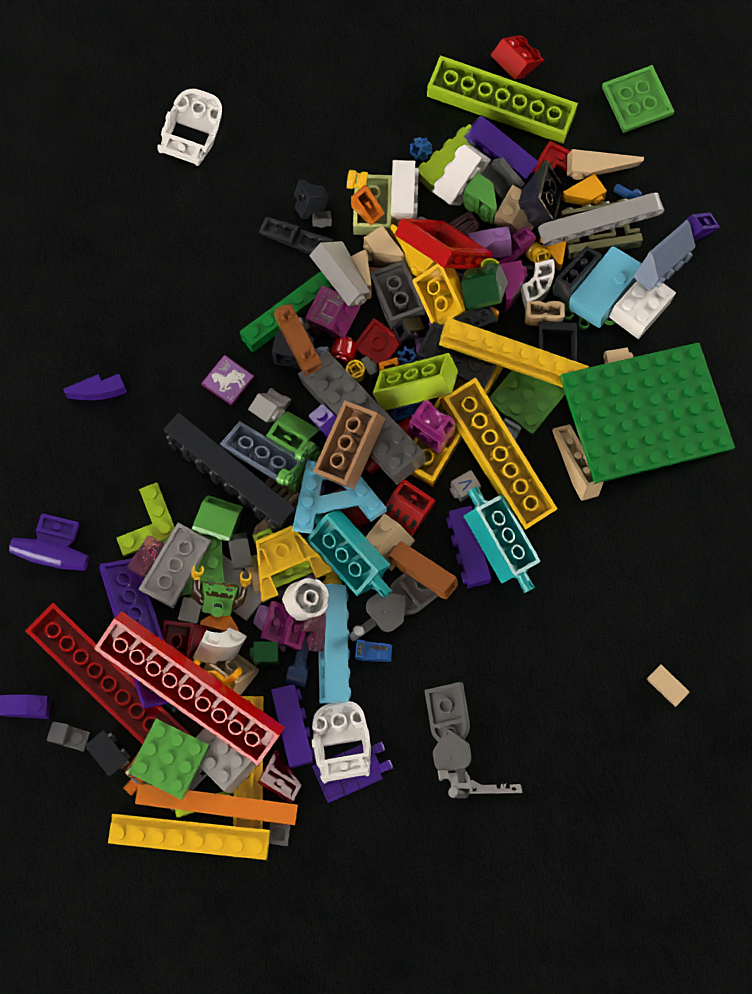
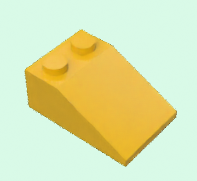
[390,224,437,280]
[412,264,465,326]

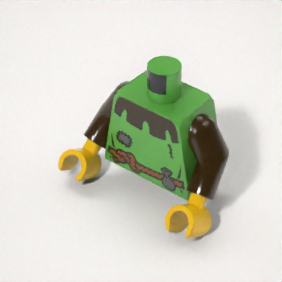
[191,565,251,617]

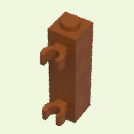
[274,304,322,377]
[389,541,458,600]

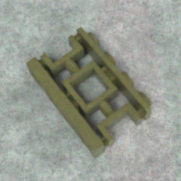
[559,199,643,259]

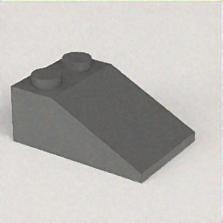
[370,260,426,330]

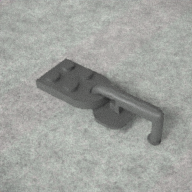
[350,557,438,641]
[425,682,472,798]

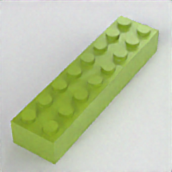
[427,55,578,144]

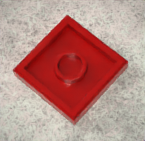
[355,318,402,367]

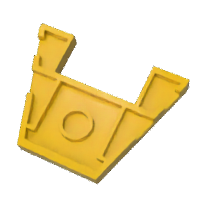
[256,526,332,603]

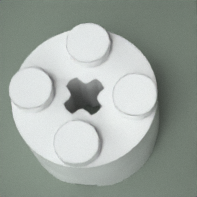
[282,578,329,621]

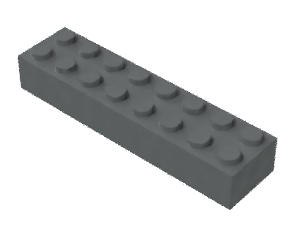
[298,351,426,485]

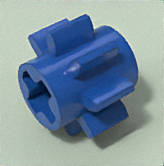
[410,137,432,160]
[397,346,418,365]

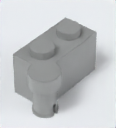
[248,388,291,422]

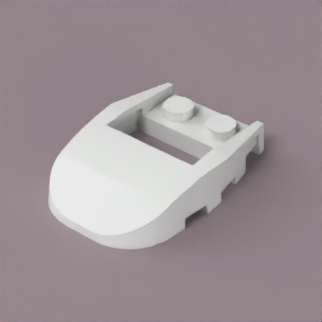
[158,89,222,166]
[312,701,371,784]

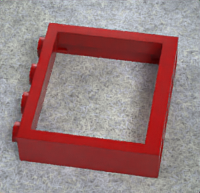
[394,218,493,269]

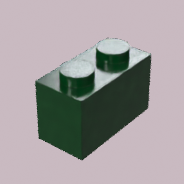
[250,642,279,668]

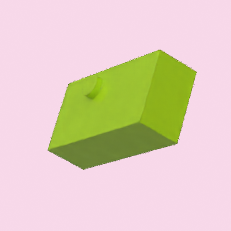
[373,353,458,411]

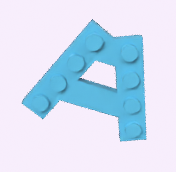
[293,460,387,534]

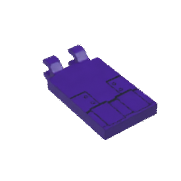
[312,742,393,803]

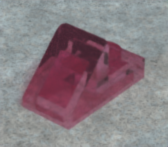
[128,535,165,578]
[296,612,326,652]

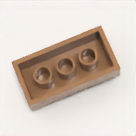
[313,400,386,490]

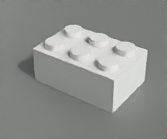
[433,145,491,206]
[391,160,419,227]
[609,281,676,339]

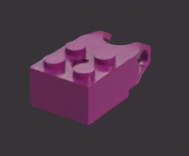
[409,400,455,454]

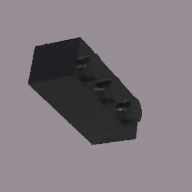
[553,246,602,303]

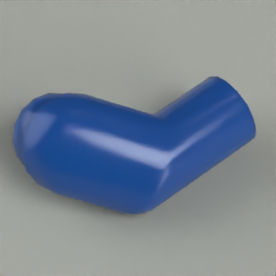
[614,184,642,200]

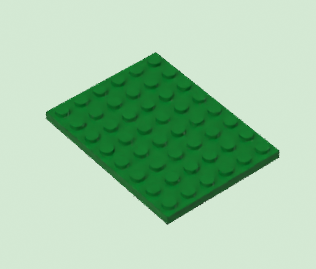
[560,343,735,484]

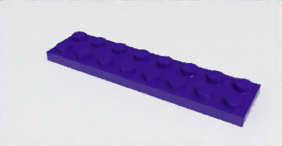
[99,558,169,709]

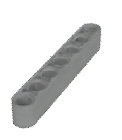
[538,193,664,246]

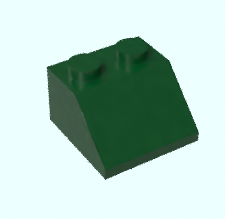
[461,263,508,311]

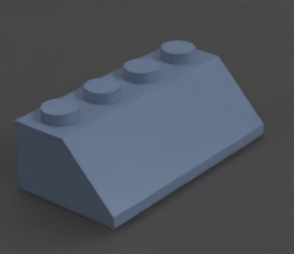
[633,220,695,291]
[219,421,300,486]

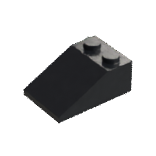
[518,160,564,229]

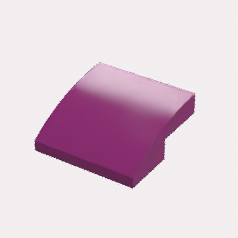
[260,601,310,650]

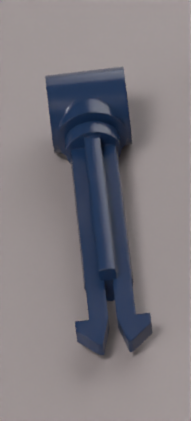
[286,617,316,687]

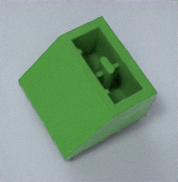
[463,173,497,224]
[266,411,320,454]
[192,495,244,541]

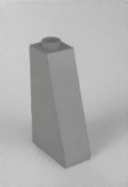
[310,241,370,306]

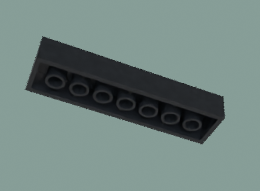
[163,413,296,533]

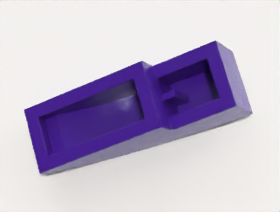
[63,374,127,400]

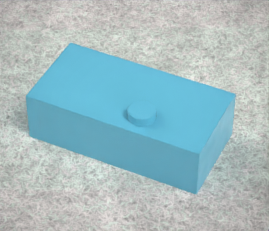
[569,246,642,328]

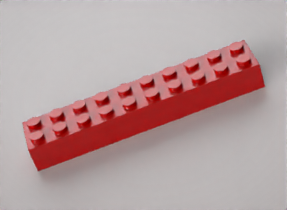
[25,603,193,744]
[94,612,285,766]

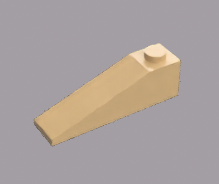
[567,149,644,180]
[553,425,604,500]

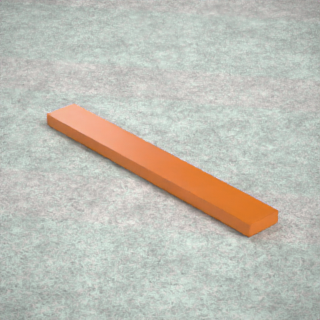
[135,783,298,825]

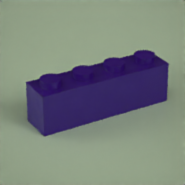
[464,116,538,181]
[446,506,491,588]
[271,684,316,769]

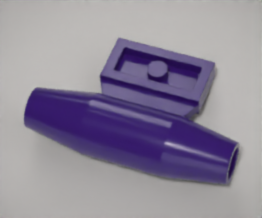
[9,513,89,571]

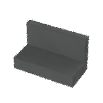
[481,157,525,202]

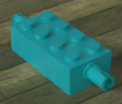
[464,486,541,593]
[306,510,392,599]

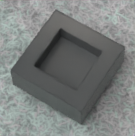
[312,211,332,228]
[361,356,378,381]
[269,823,290,846]

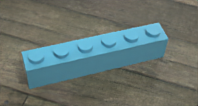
[318,584,351,704]

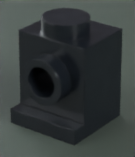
[392,316,425,344]

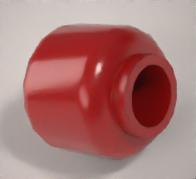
[331,336,357,365]

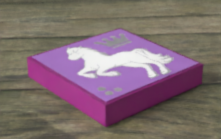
[201,355,255,407]

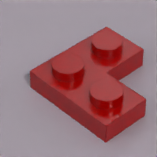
[532,141,571,174]

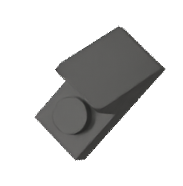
[228,532,253,570]
[47,722,91,752]

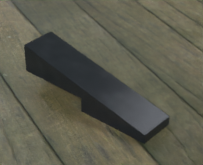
[259,217,334,254]

